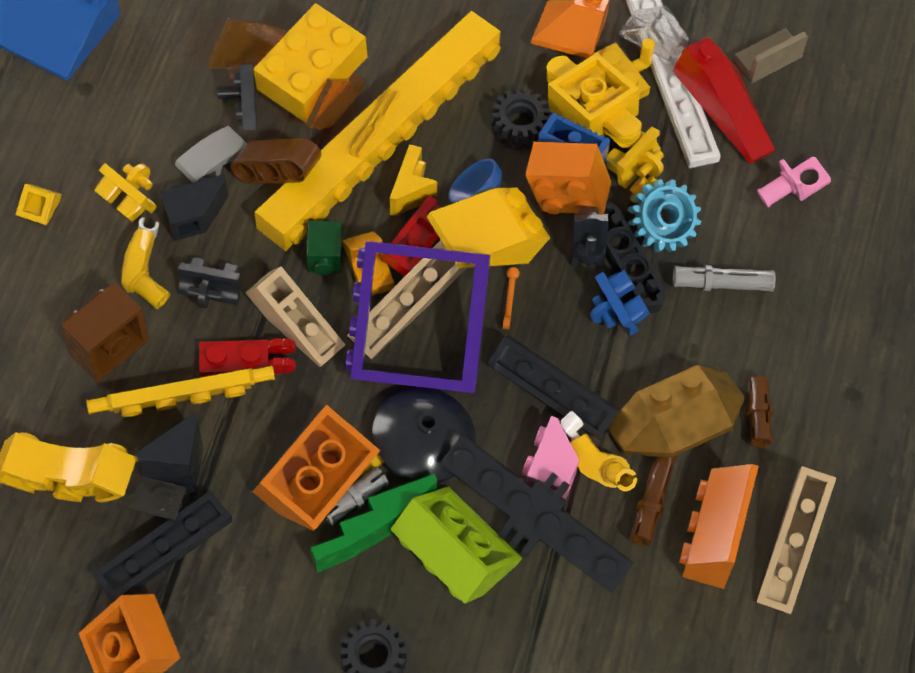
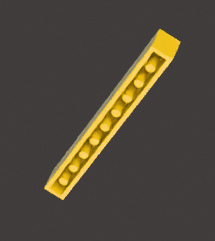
[255,11,500,252]

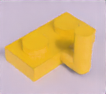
[593,38,655,99]

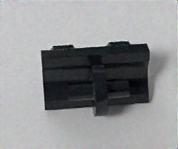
[571,207,608,266]
[178,257,240,309]

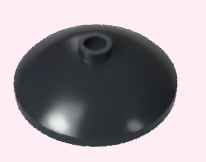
[372,387,476,483]

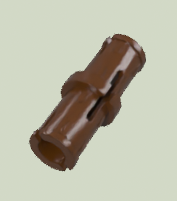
[746,376,774,448]

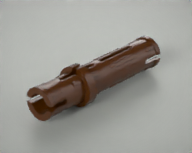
[629,455,677,546]

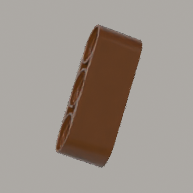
[231,138,322,184]

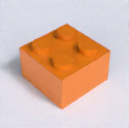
[525,142,611,214]

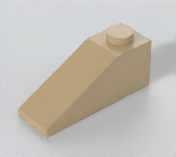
[245,266,345,367]

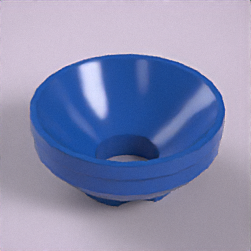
[448,159,502,204]

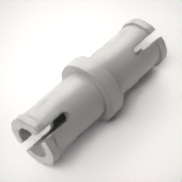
[326,466,389,526]

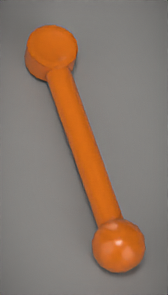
[503,267,520,330]

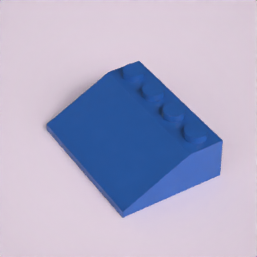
[0,0,121,82]

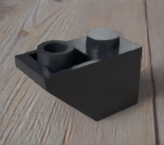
[160,174,228,241]

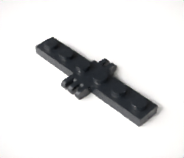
[440,434,634,593]

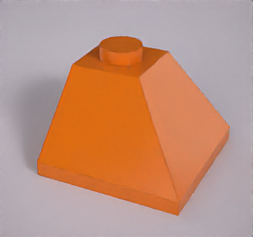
[531,0,610,59]

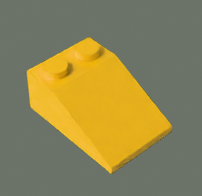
[426,188,550,268]

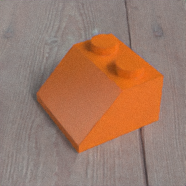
[79,594,180,673]

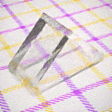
[619,6,689,64]

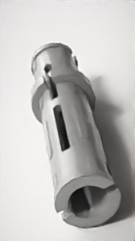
[673,265,776,292]

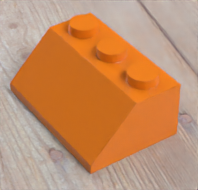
[252,405,380,531]
[679,464,759,589]

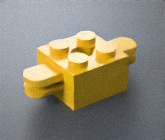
[547,52,642,148]

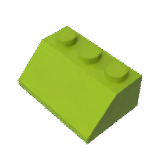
[390,486,522,604]

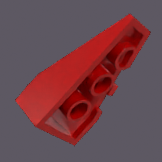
[672,37,775,164]

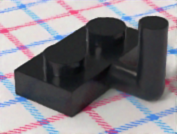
[218,61,257,130]

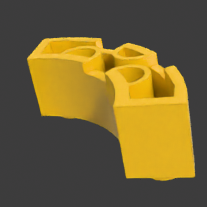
[0,432,136,502]

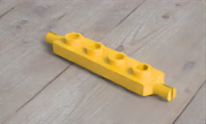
[86,366,275,417]

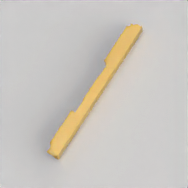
[350,89,399,158]

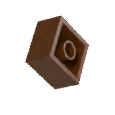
[61,282,149,383]

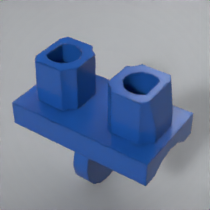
[590,270,650,335]

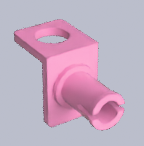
[757,157,831,208]

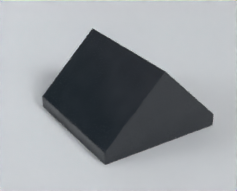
[134,414,204,493]

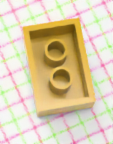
[253,3,367,124]

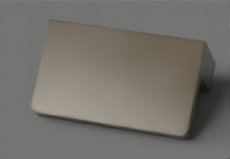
[733,28,808,84]

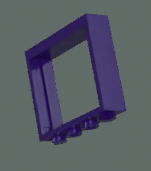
[346,241,491,393]

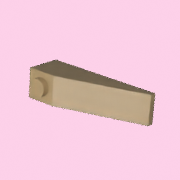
[347,240,466,359]
[756,466,836,614]

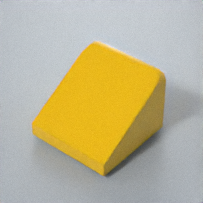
[15,184,62,225]

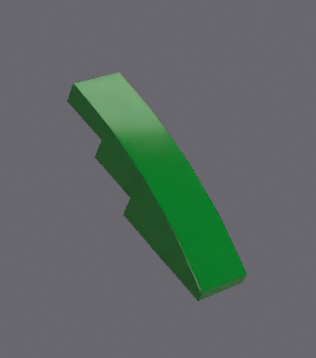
[311,474,437,573]

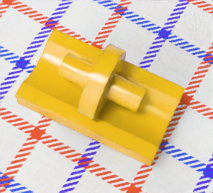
[606,127,664,189]
[94,163,158,222]

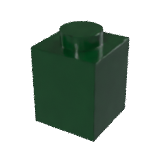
[307,221,342,275]

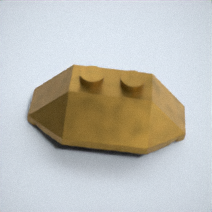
[608,365,744,457]

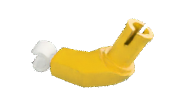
[121,217,170,309]
[561,411,637,491]

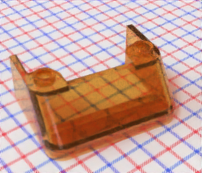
[206,19,366,130]

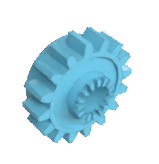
[628,179,701,252]

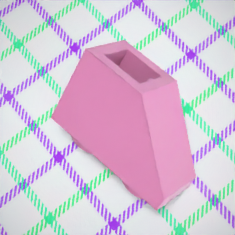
[522,416,579,499]

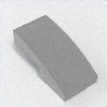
[175,126,247,183]

